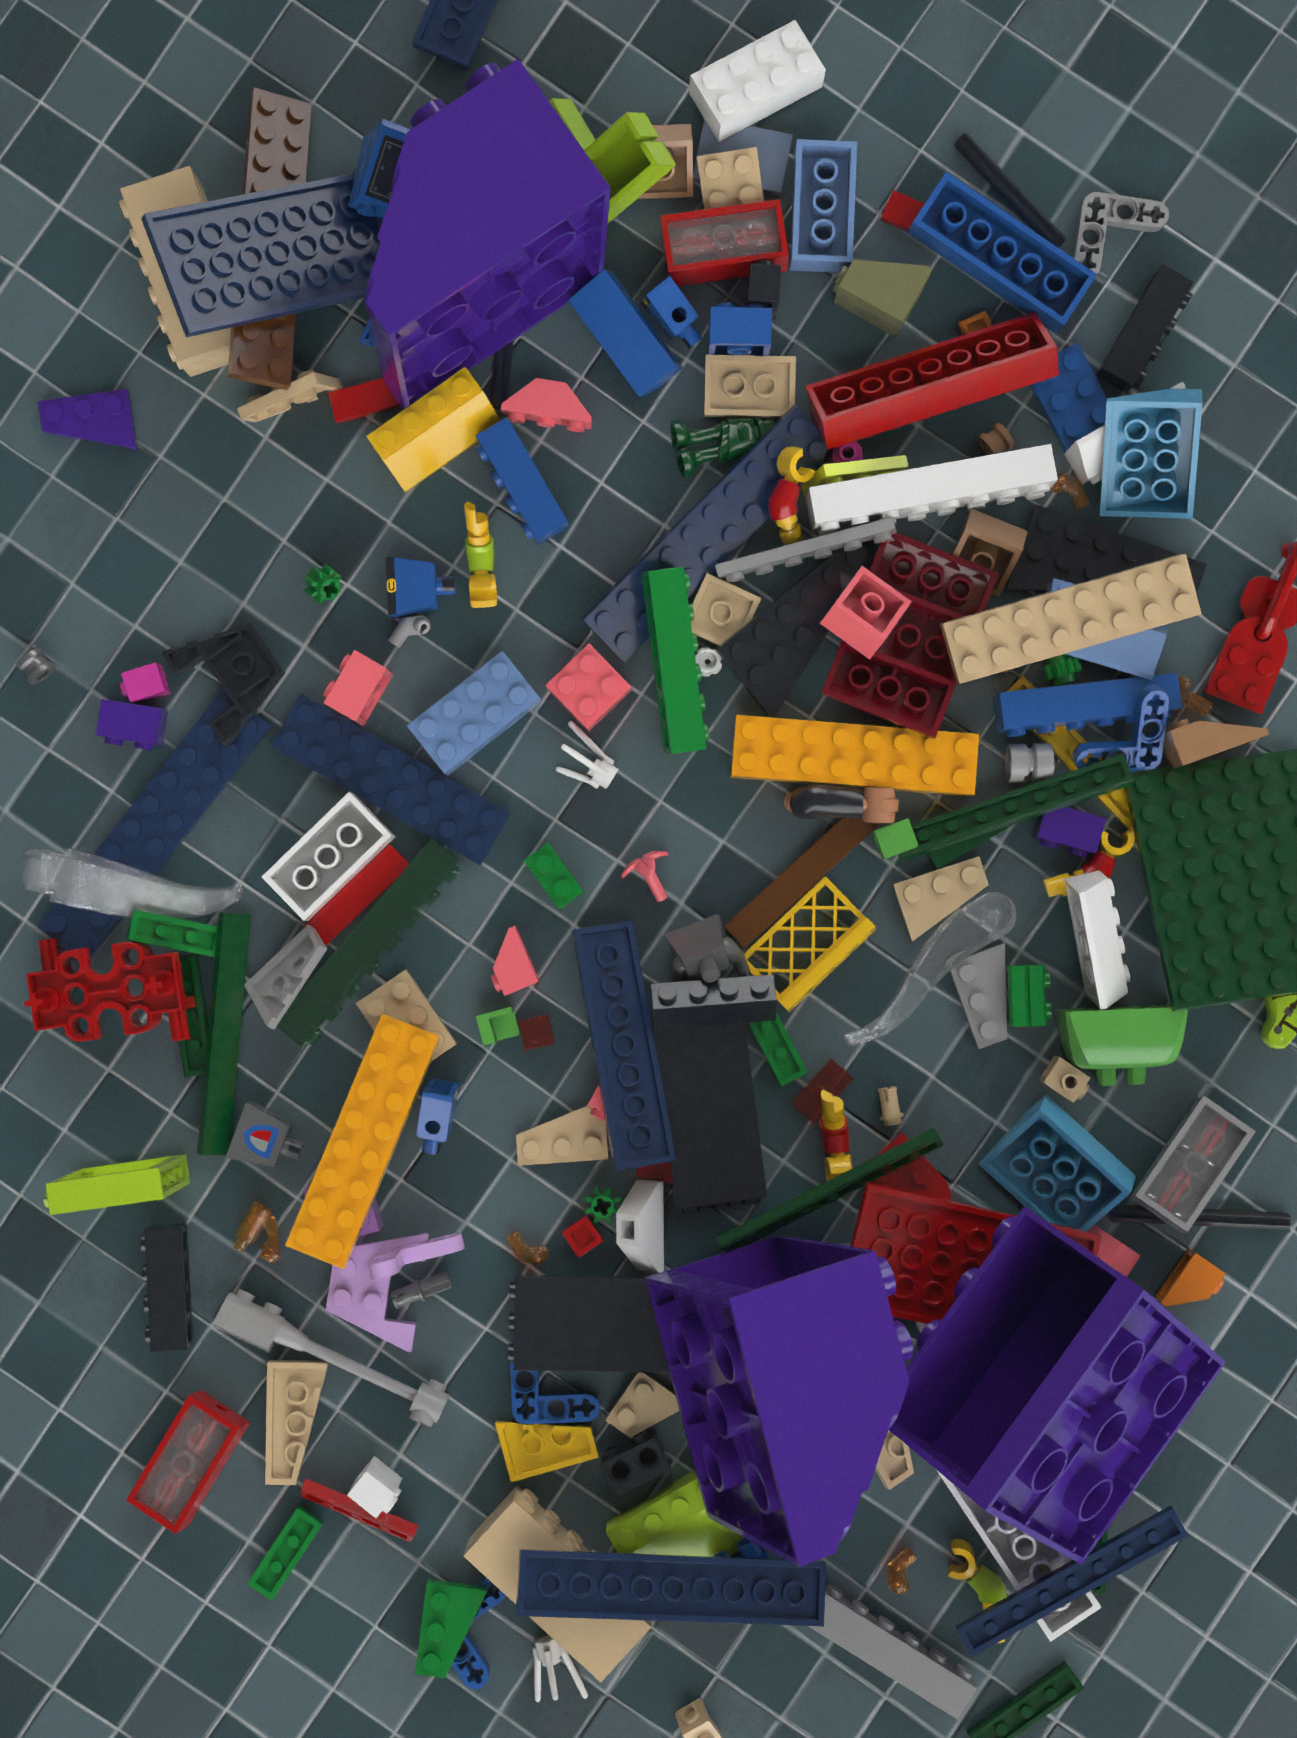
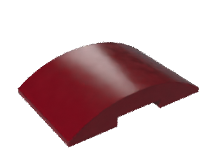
[821,533,999,739]

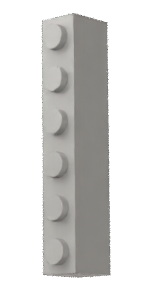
[808,1583,977,1720]

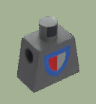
[226,1100,304,1167]

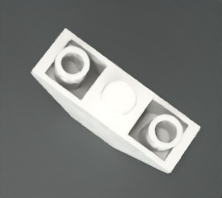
[616,1179,664,1273]

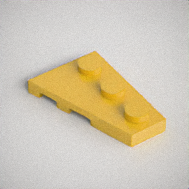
[495,1421,599,1482]

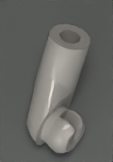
[388,615,431,648]

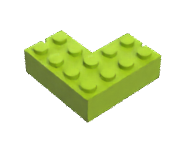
[549,98,676,223]

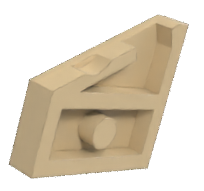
[605,1372,680,1438]

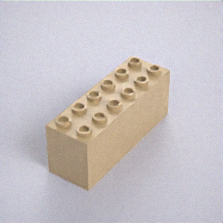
[119,166,231,377]
[464,1485,651,1682]

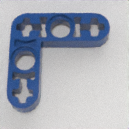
[1072,684,1169,772]
[510,1338,600,1424]
[452,1576,506,1689]

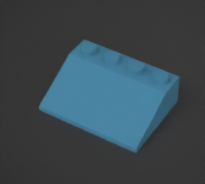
[1100,389,1203,519]
[979,1094,1136,1231]

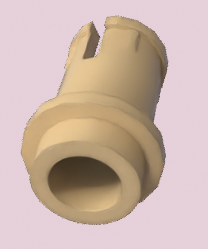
[877,1086,904,1126]

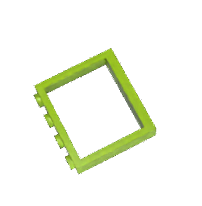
[43,1154,190,1215]

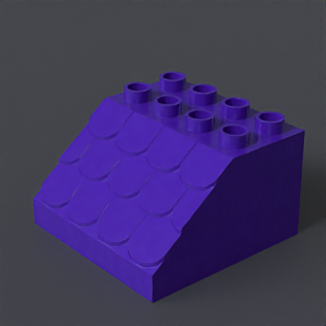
[365,59,611,410]
[888,1206,1226,1565]
[645,1235,913,1567]

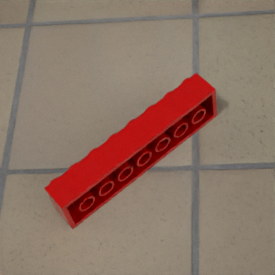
[805,312,1059,450]

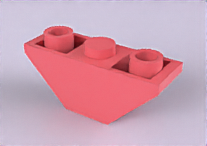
[501,378,592,432]

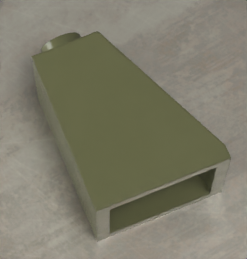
[833,259,933,338]

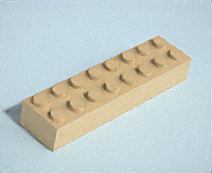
[940,554,1202,684]

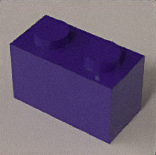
[96,699,168,751]
[1032,807,1106,858]

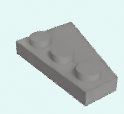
[244,925,327,1030]
[946,943,1007,1049]

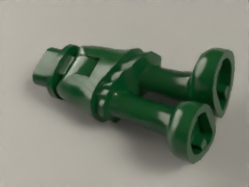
[670,417,775,477]

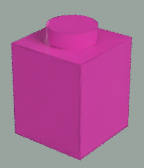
[120,662,171,705]

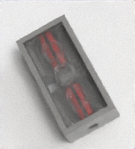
[1130,1096,1256,1233]

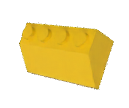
[366,367,501,493]

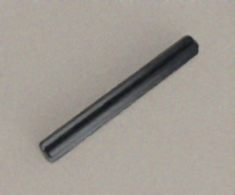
[955,133,1066,248]

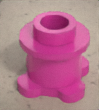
[828,441,863,463]

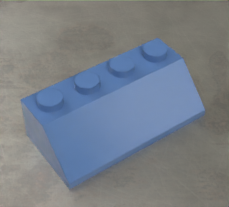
[1047,578,1169,680]

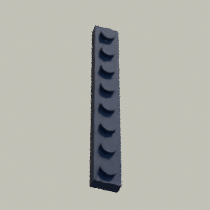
[955,1505,1189,1657]

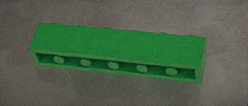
[641,567,709,754]

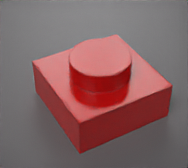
[562,1214,604,1258]

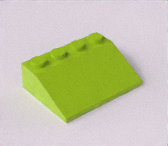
[606,1470,744,1557]

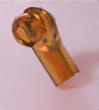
[1051,473,1090,510]
[1178,676,1212,715]
[505,1230,549,1265]
[887,1547,918,1595]

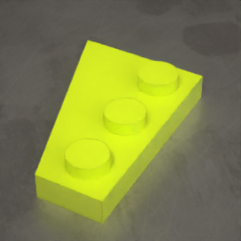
[802,455,909,496]

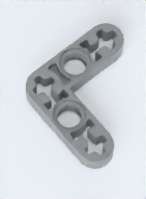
[1073,192,1169,274]

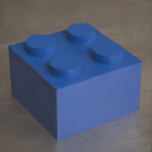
[708,303,772,356]

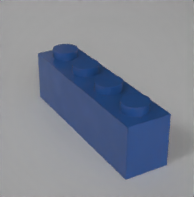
[475,418,569,545]

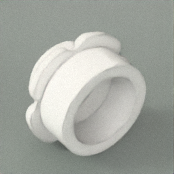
[695,647,722,677]

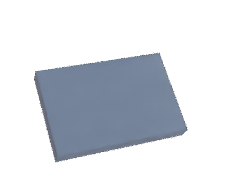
[693,119,793,196]

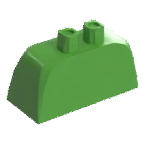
[1054,1004,1188,1086]

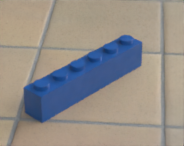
[992,673,1183,737]

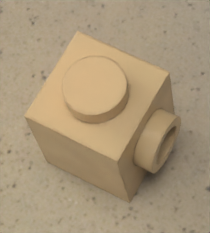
[1038,1056,1090,1103]

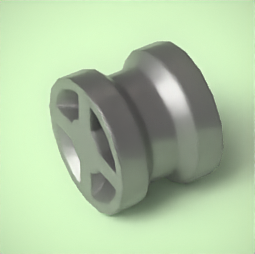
[16,648,56,685]

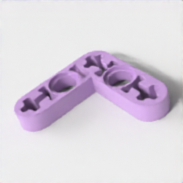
[368,1233,465,1280]

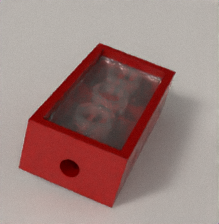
[660,199,789,286]
[126,1390,250,1534]

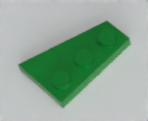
[415,1579,488,1678]

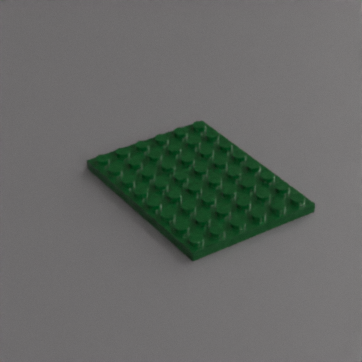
[1125,749,1297,1012]

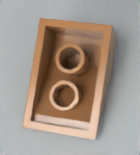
[1162,718,1269,768]

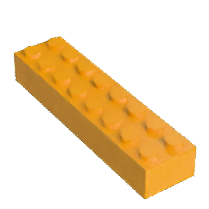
[730,715,979,797]
[285,1014,441,1269]

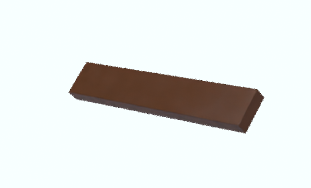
[724,817,878,949]

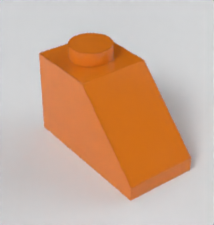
[1154,1248,1226,1307]

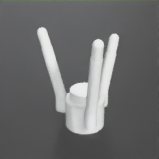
[556,721,619,789]
[532,1635,588,1702]

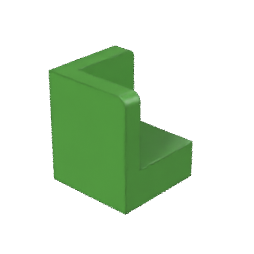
[871,818,918,860]
[476,1006,520,1046]

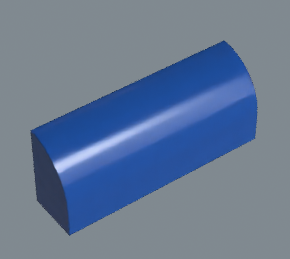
[568,269,683,397]

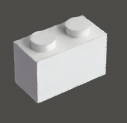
[347,1456,402,1518]

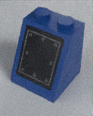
[348,119,410,219]

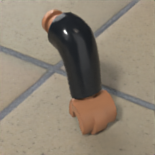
[784,784,899,823]

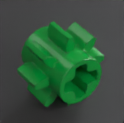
[304,564,342,604]
[1042,654,1082,686]
[585,1186,621,1224]

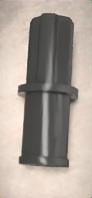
[390,1272,452,1309]

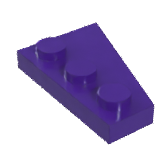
[38,389,138,450]

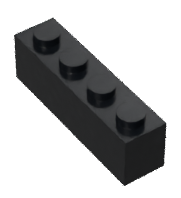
[1096,264,1194,393]
[651,975,777,1030]
[140,1224,193,1352]

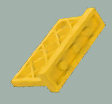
[744,876,876,1013]

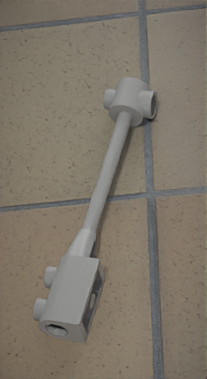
[213,1289,449,1428]

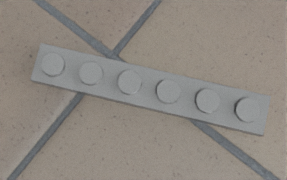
[715,517,897,583]

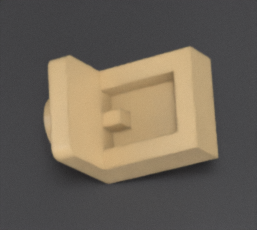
[675,1698,723,1738]

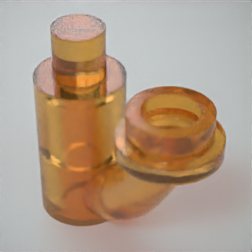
[233,1201,283,1264]

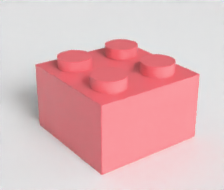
[820,566,911,660]
[545,643,632,732]
[323,650,393,727]

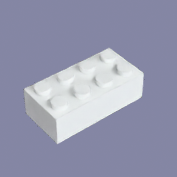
[689,20,826,142]
[262,792,396,921]

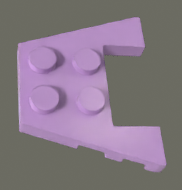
[326,1232,430,1352]

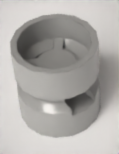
[1005,743,1054,783]

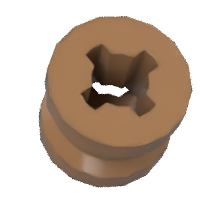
[977,422,1015,455]

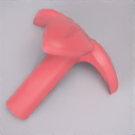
[621,851,669,902]

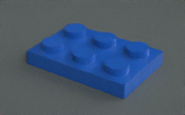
[1029,342,1107,452]

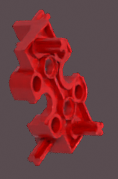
[24,938,196,1042]

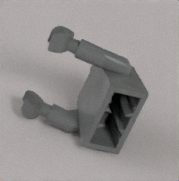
[665,914,753,983]

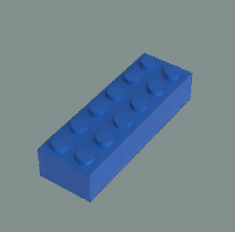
[907,172,1097,334]

